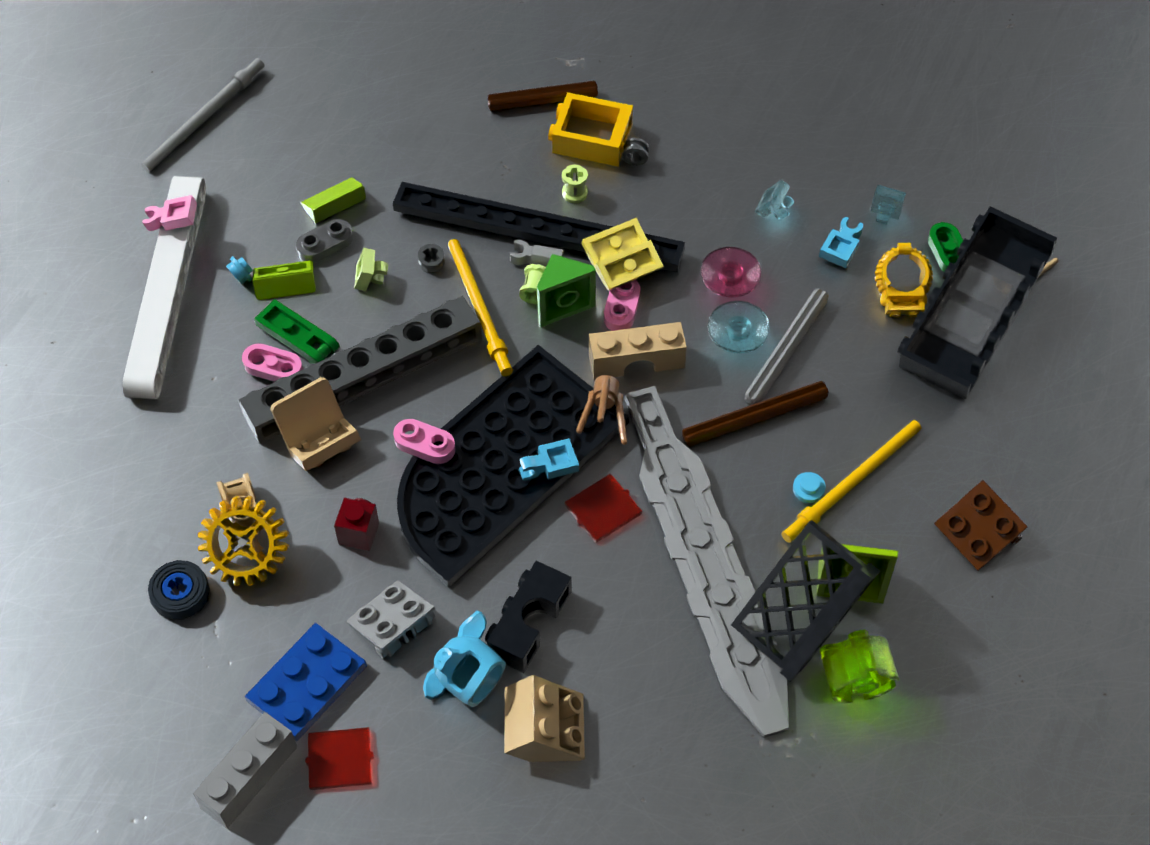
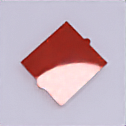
[565,473,642,543]
[305,727,374,790]

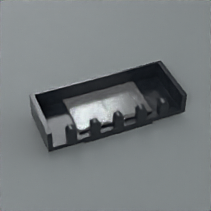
[897,206,1057,399]

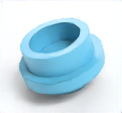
[226,256,253,284]
[793,472,826,504]

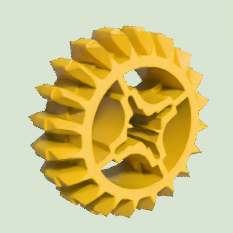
[198,496,289,586]

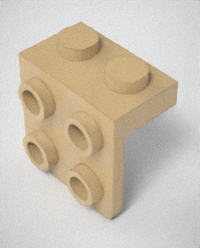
[270,377,361,471]

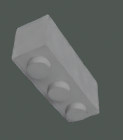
[193,712,297,829]

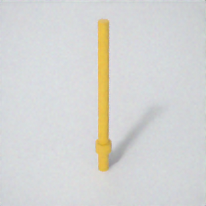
[448,239,513,376]
[781,420,922,543]

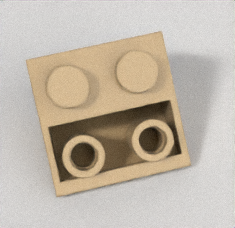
[504,675,585,762]

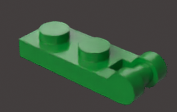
[254,299,340,364]

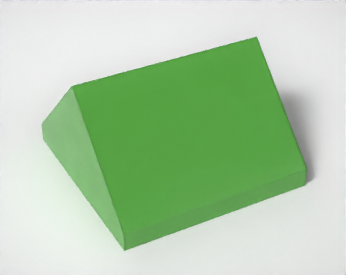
[537,254,596,327]

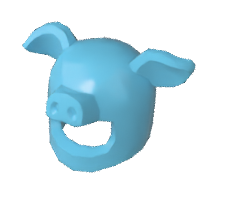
[423,611,506,707]

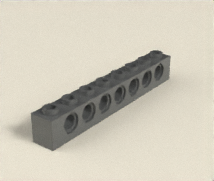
[239,296,482,444]

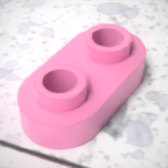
[604,280,641,331]
[242,344,303,382]
[393,419,455,464]

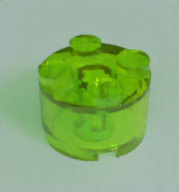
[820,629,899,703]

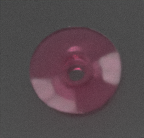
[701,247,761,297]

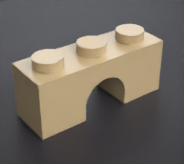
[589,322,687,380]

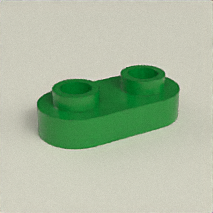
[928,222,963,272]

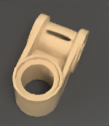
[216,473,257,538]

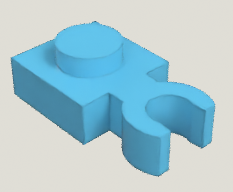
[819,217,863,268]

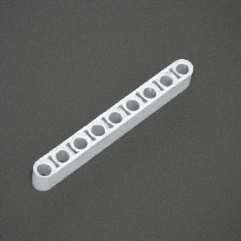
[123,176,206,399]

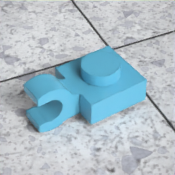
[519,438,579,480]

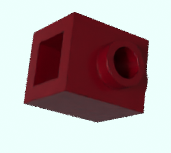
[334,498,379,551]

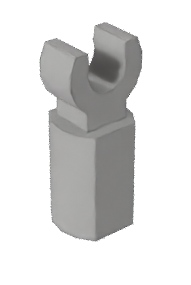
[510,240,564,267]

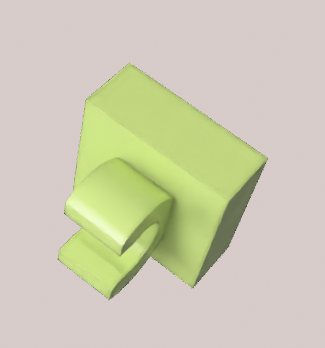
[354,248,388,291]

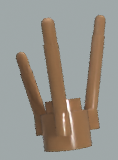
[576,375,627,445]

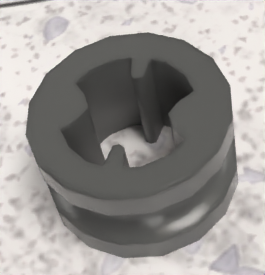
[622,138,649,166]
[418,244,445,273]

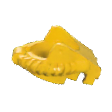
[875,243,933,318]

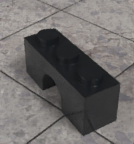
[485,560,572,673]

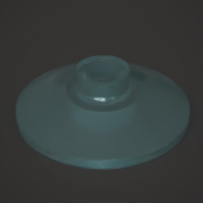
[708,301,770,353]

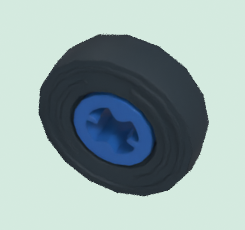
[148,560,210,620]

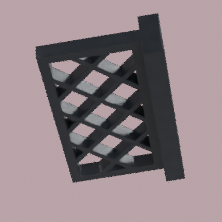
[731,520,881,682]

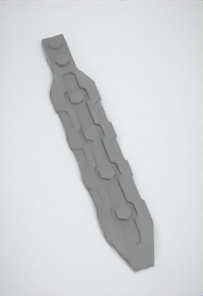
[625,386,789,737]

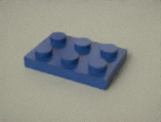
[245,622,367,742]

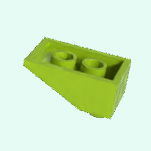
[816,544,898,604]

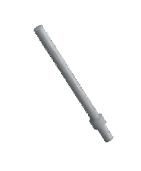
[141,58,265,173]

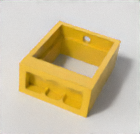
[548,92,633,167]

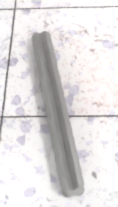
[745,288,829,405]

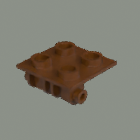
[934,480,1028,571]

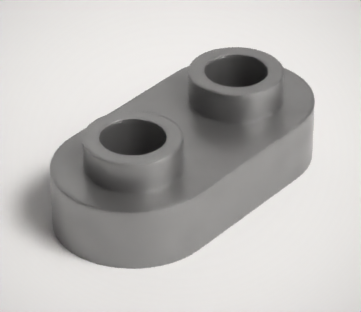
[296,219,353,263]

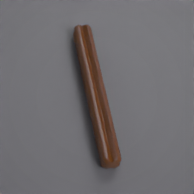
[682,381,829,446]

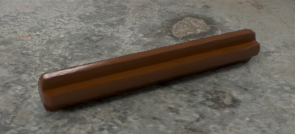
[487,80,598,111]

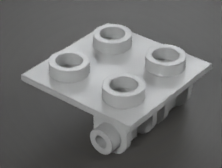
[346,580,435,659]

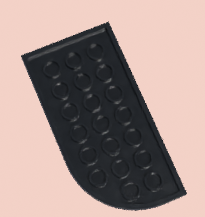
[397,345,629,588]

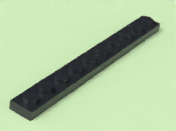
[393,182,685,272]

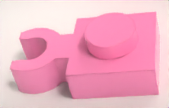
[142,195,197,231]

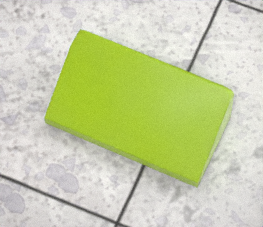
[301,177,366,224]
[253,260,316,300]

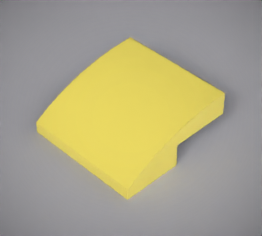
[581,217,664,291]

